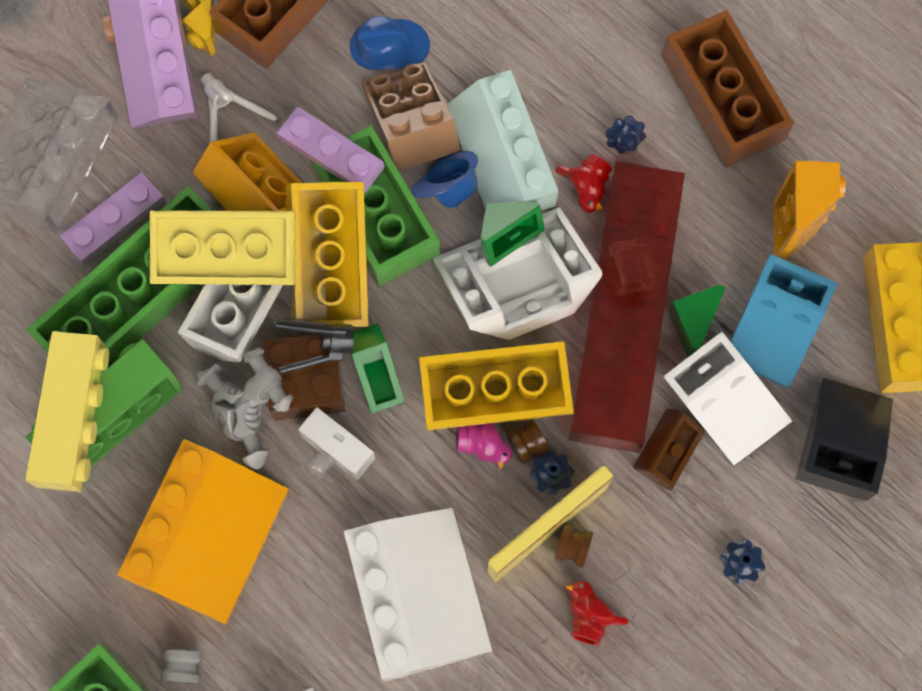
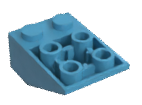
[730,254,838,389]

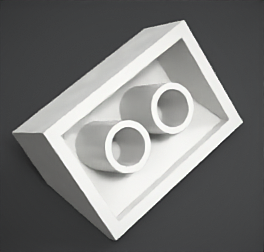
[178,284,283,362]

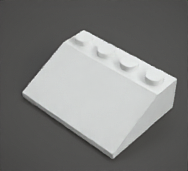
[344,508,492,682]

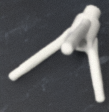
[201,73,278,142]

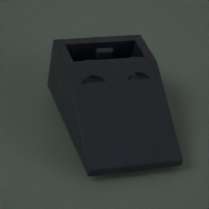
[795,378,893,501]

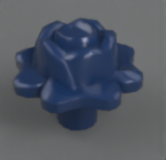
[605,115,646,154]
[530,451,575,496]
[720,539,765,584]

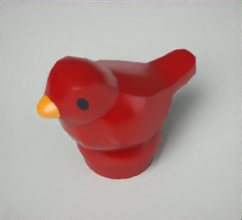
[555,154,612,213]
[566,580,629,646]

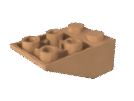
[362,62,460,171]

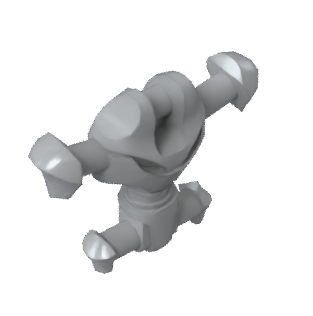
[195,347,293,469]

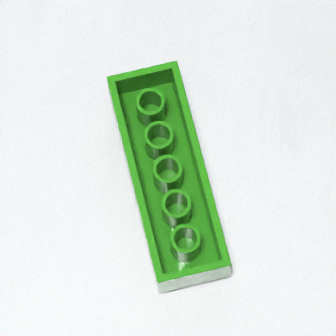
[26,186,213,368]

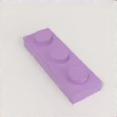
[277,106,384,194]
[59,172,166,265]

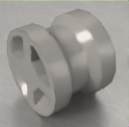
[160,650,202,684]

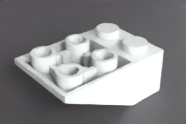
[663,332,792,465]

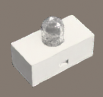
[298,407,375,481]

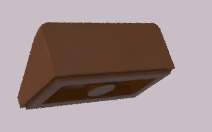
[633,409,706,491]

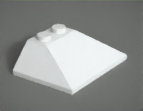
[433,207,603,340]

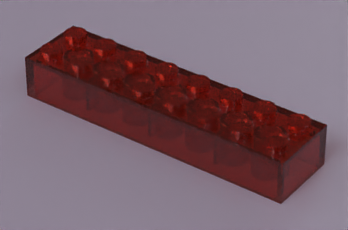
[568,161,685,453]

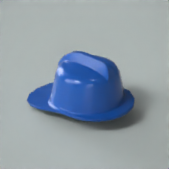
[350,16,430,70]
[410,151,478,208]

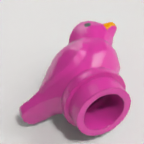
[456,423,512,469]

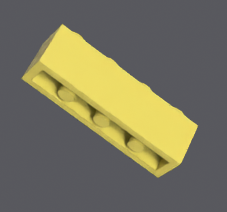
[25,331,109,492]

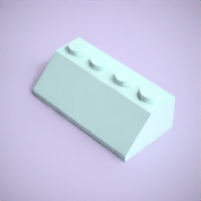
[447,70,558,211]

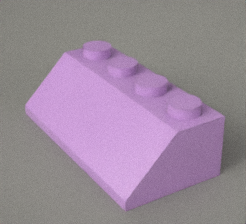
[108,0,199,128]

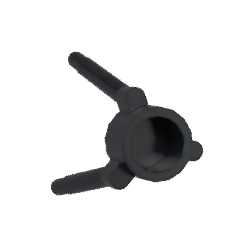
[272,318,354,374]

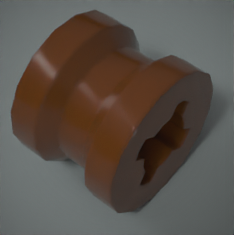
[506,419,549,465]
[554,524,593,568]

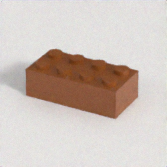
[209,0,328,70]
[661,10,794,168]

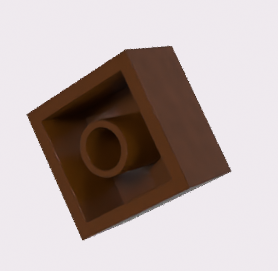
[262,334,346,421]

